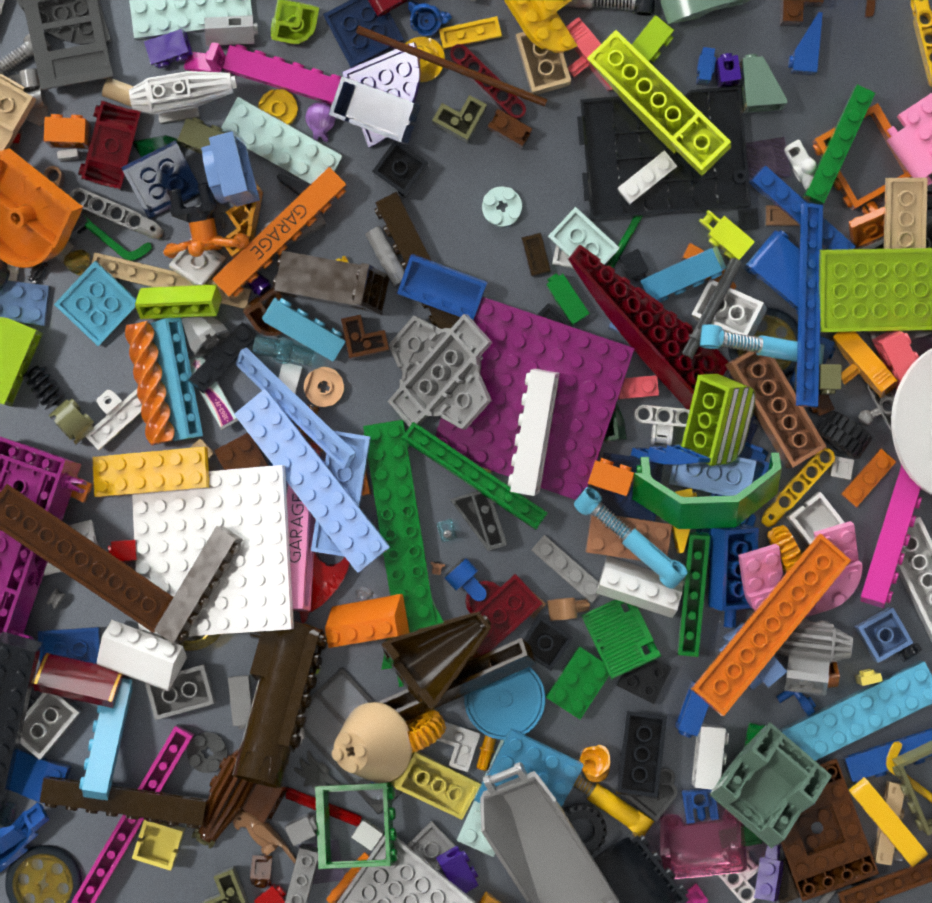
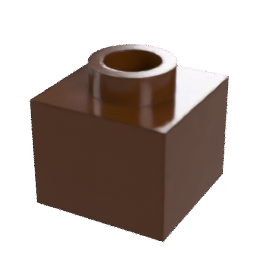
[809,394,835,417]

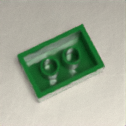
[546,645,609,720]

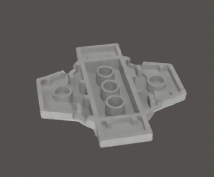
[387,314,493,430]

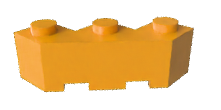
[224,181,263,258]

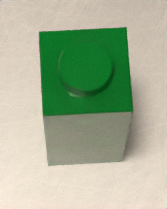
[546,273,590,326]

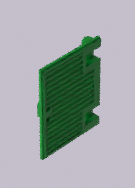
[581,599,661,680]

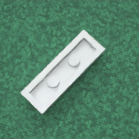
[617,151,677,205]

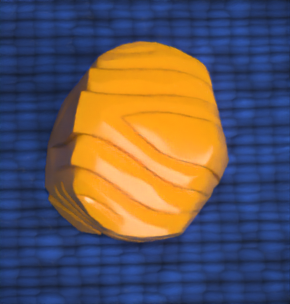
[579,745,610,782]

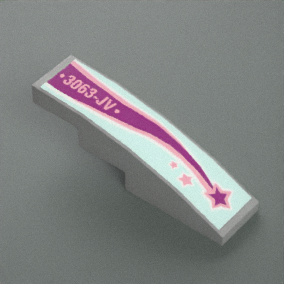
[189,355,239,430]

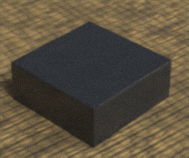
[737,208,759,231]

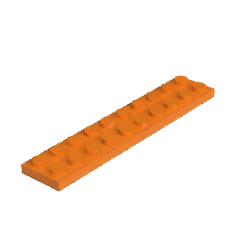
[691,533,851,716]

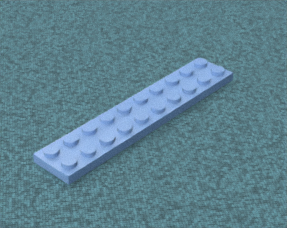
[234,389,390,573]

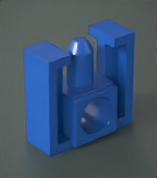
[696,47,716,86]
[681,788,719,824]

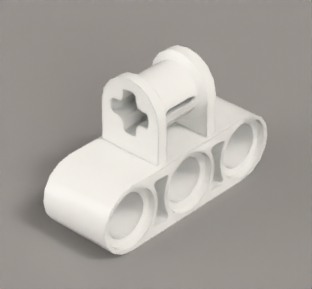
[634,405,690,445]
[709,851,759,903]

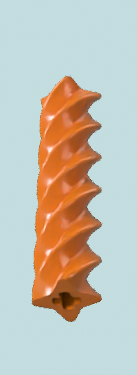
[125,321,175,446]

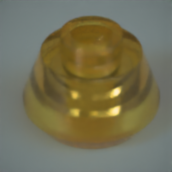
[63,250,90,275]

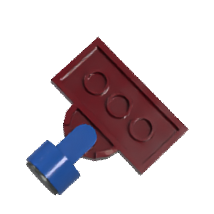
[444,558,543,656]

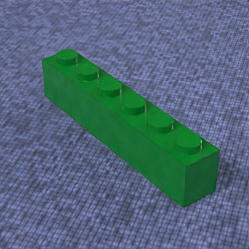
[803,84,875,205]
[677,531,710,657]

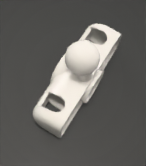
[784,139,817,190]

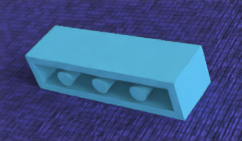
[262,297,346,361]

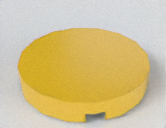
[258,89,298,125]

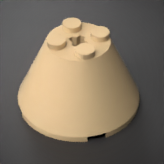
[332,702,412,783]

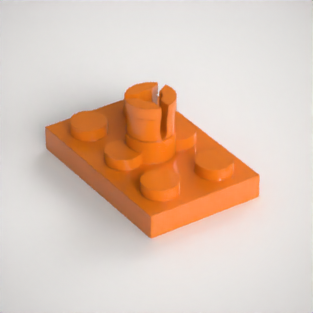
[848,201,885,248]

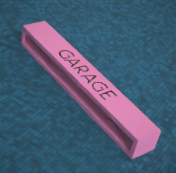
[286,448,320,611]

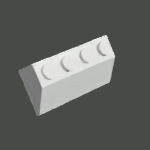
[596,556,683,618]
[97,620,187,691]

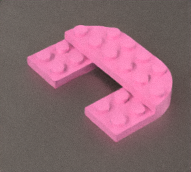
[738,521,862,617]

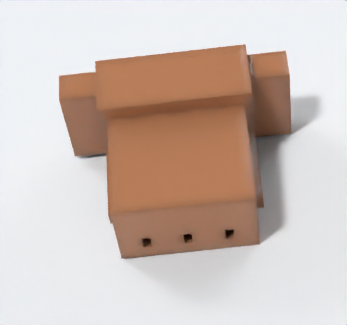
[431,562,445,575]

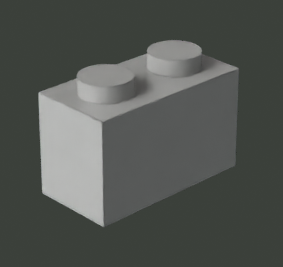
[285,812,318,846]

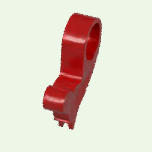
[298,552,351,623]

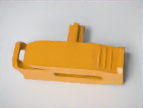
[831,331,898,398]

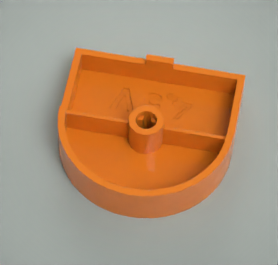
[0,148,83,268]

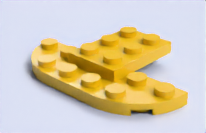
[504,0,578,53]

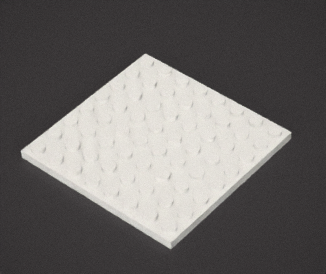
[132,465,294,638]

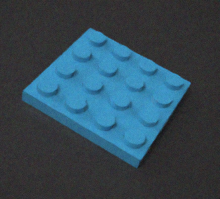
[474,729,584,807]

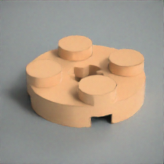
[304,367,344,407]

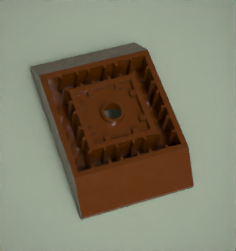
[779,758,879,902]

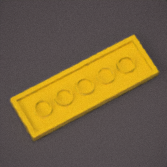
[93,447,209,497]

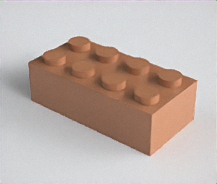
[585,514,672,561]

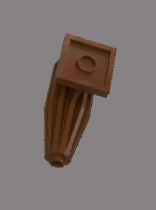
[198,750,289,843]

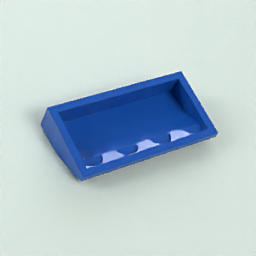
[397,254,488,320]

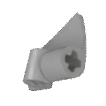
[6,68,49,127]

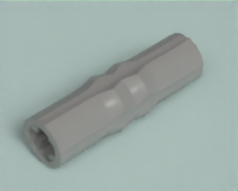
[365,226,405,287]

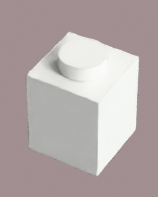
[351,818,383,851]

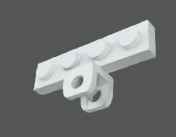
[85,389,142,451]

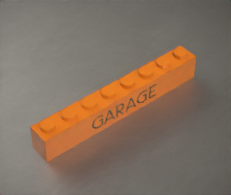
[212,167,347,298]

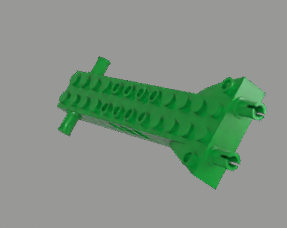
[363,420,444,687]

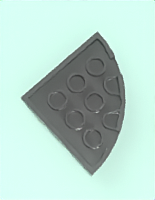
[17,0,111,45]

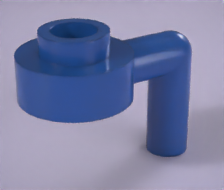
[776,691,816,717]

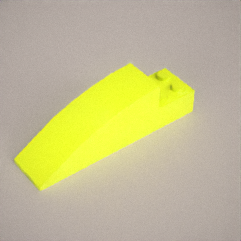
[587,30,731,176]

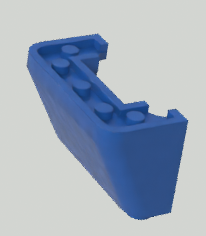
[743,230,800,315]

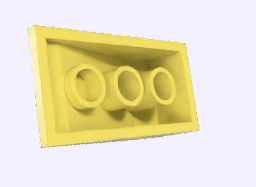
[389,751,481,820]

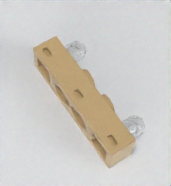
[873,780,916,865]

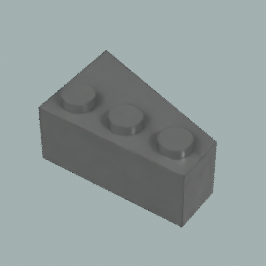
[450,491,507,551]

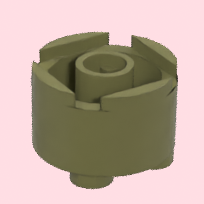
[48,399,94,445]

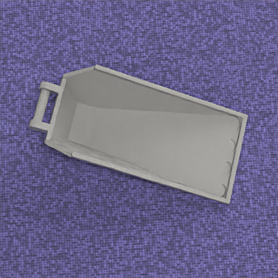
[480,762,619,903]

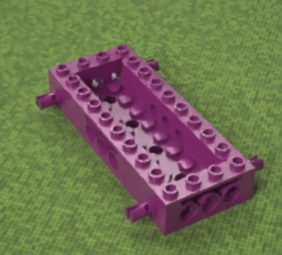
[0,437,87,640]

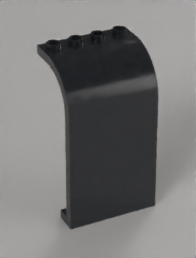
[594,832,689,903]

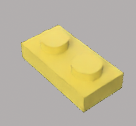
[854,668,883,686]

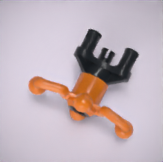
[163,182,249,259]

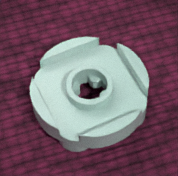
[482,186,522,227]

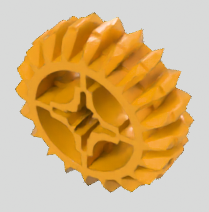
[767,525,801,574]
[406,710,447,753]

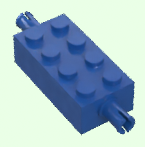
[708,524,759,628]

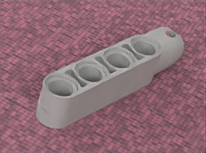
[70,188,164,239]

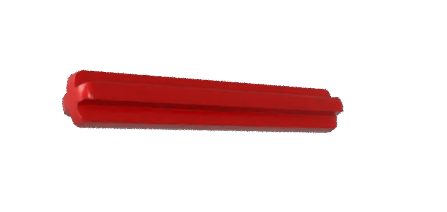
[285,788,362,827]

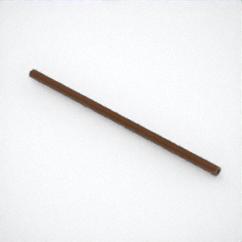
[356,25,547,107]

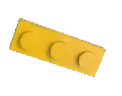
[439,16,502,50]

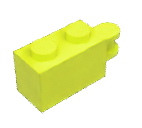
[699,210,755,260]

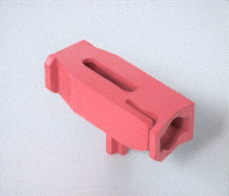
[566,17,612,91]

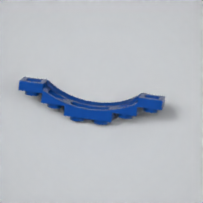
[0,802,50,873]

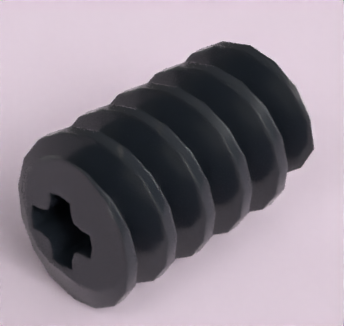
[22,365,65,410]

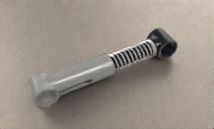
[564,0,655,16]

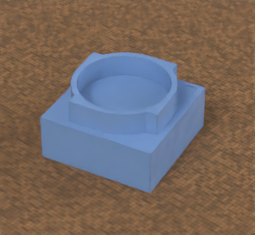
[201,131,260,207]
[718,622,787,690]

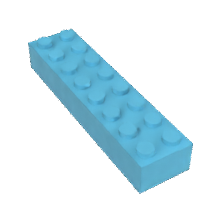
[779,660,932,761]

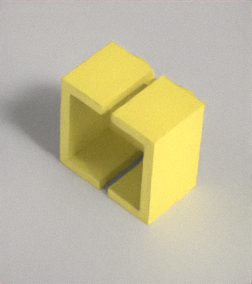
[132,818,186,871]

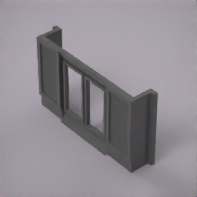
[22,0,113,90]

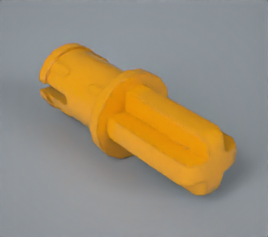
[477,735,497,771]

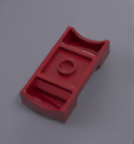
[78,100,141,190]

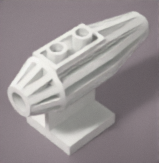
[129,71,237,124]

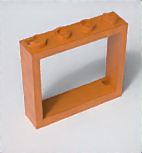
[812,103,912,211]

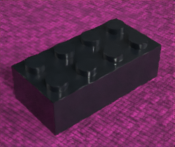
[616,711,667,799]

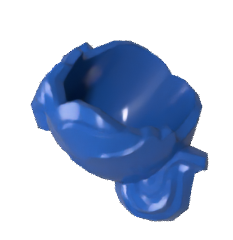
[408,0,452,36]

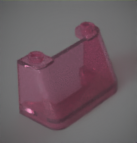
[660,810,747,879]

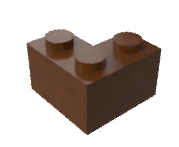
[780,0,824,26]
[341,314,390,360]

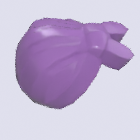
[305,102,336,142]

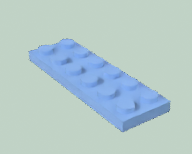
[311,431,371,557]

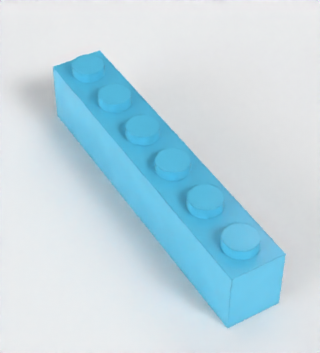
[151,317,203,442]
[79,678,133,801]

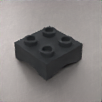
[617,660,672,704]

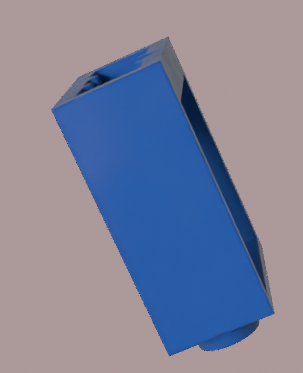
[675,681,709,738]

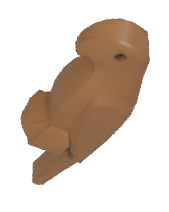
[233,810,297,863]

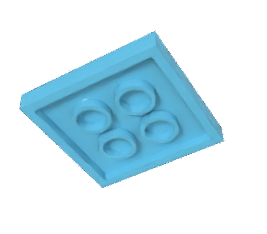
[54,261,136,346]

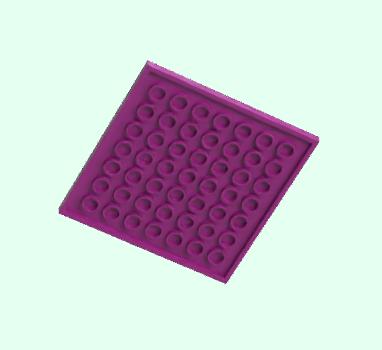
[435,296,635,500]

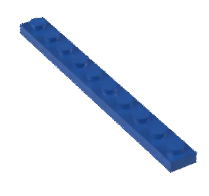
[796,203,823,407]

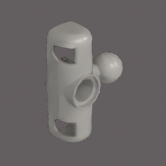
[858,385,895,434]

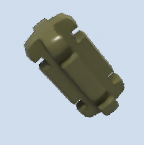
[191,829,216,848]

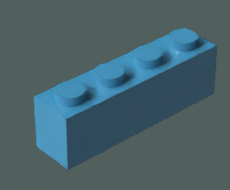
[641,246,726,302]

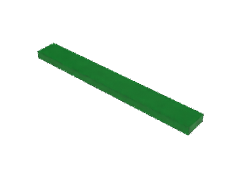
[402,422,548,530]

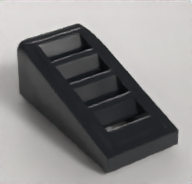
[277,173,311,195]

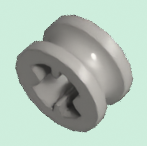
[47,589,65,609]

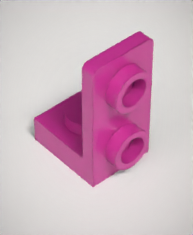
[184,43,226,72]

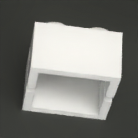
[786,492,845,546]

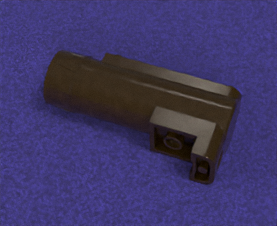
[232,621,327,788]

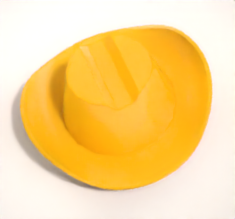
[405,37,445,82]

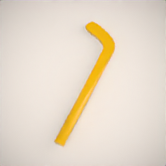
[886,742,932,803]

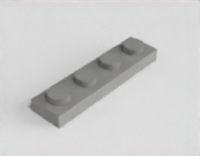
[531,535,599,603]

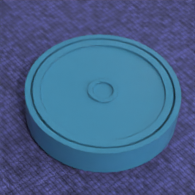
[464,667,546,740]

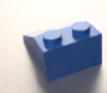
[9,749,72,806]

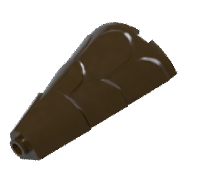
[381,611,491,710]

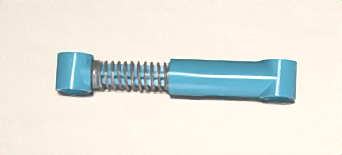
[700,324,824,365]
[574,487,688,589]

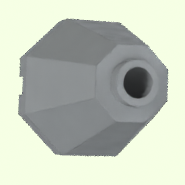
[181,316,230,358]

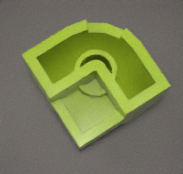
[271,0,319,44]

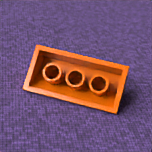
[325,594,410,648]

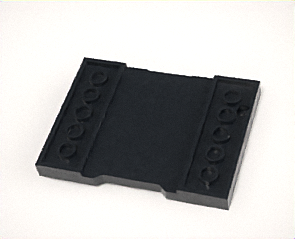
[577,86,751,221]

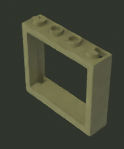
[892,740,932,836]

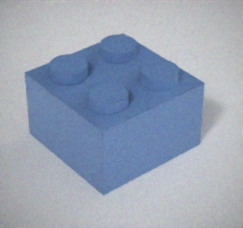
[854,607,913,663]

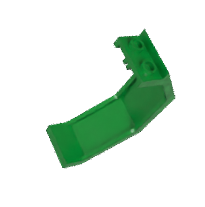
[632,452,782,529]

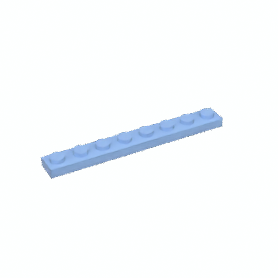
[235,347,356,469]

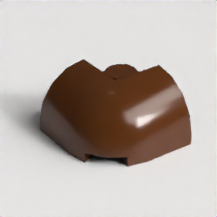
[243,287,283,336]

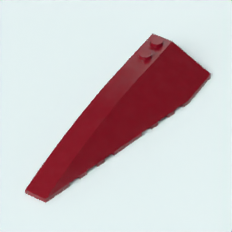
[568,245,728,410]

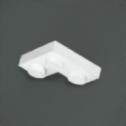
[437,721,480,772]

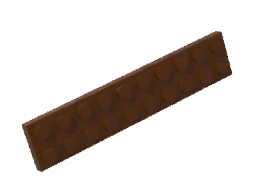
[0,483,173,633]

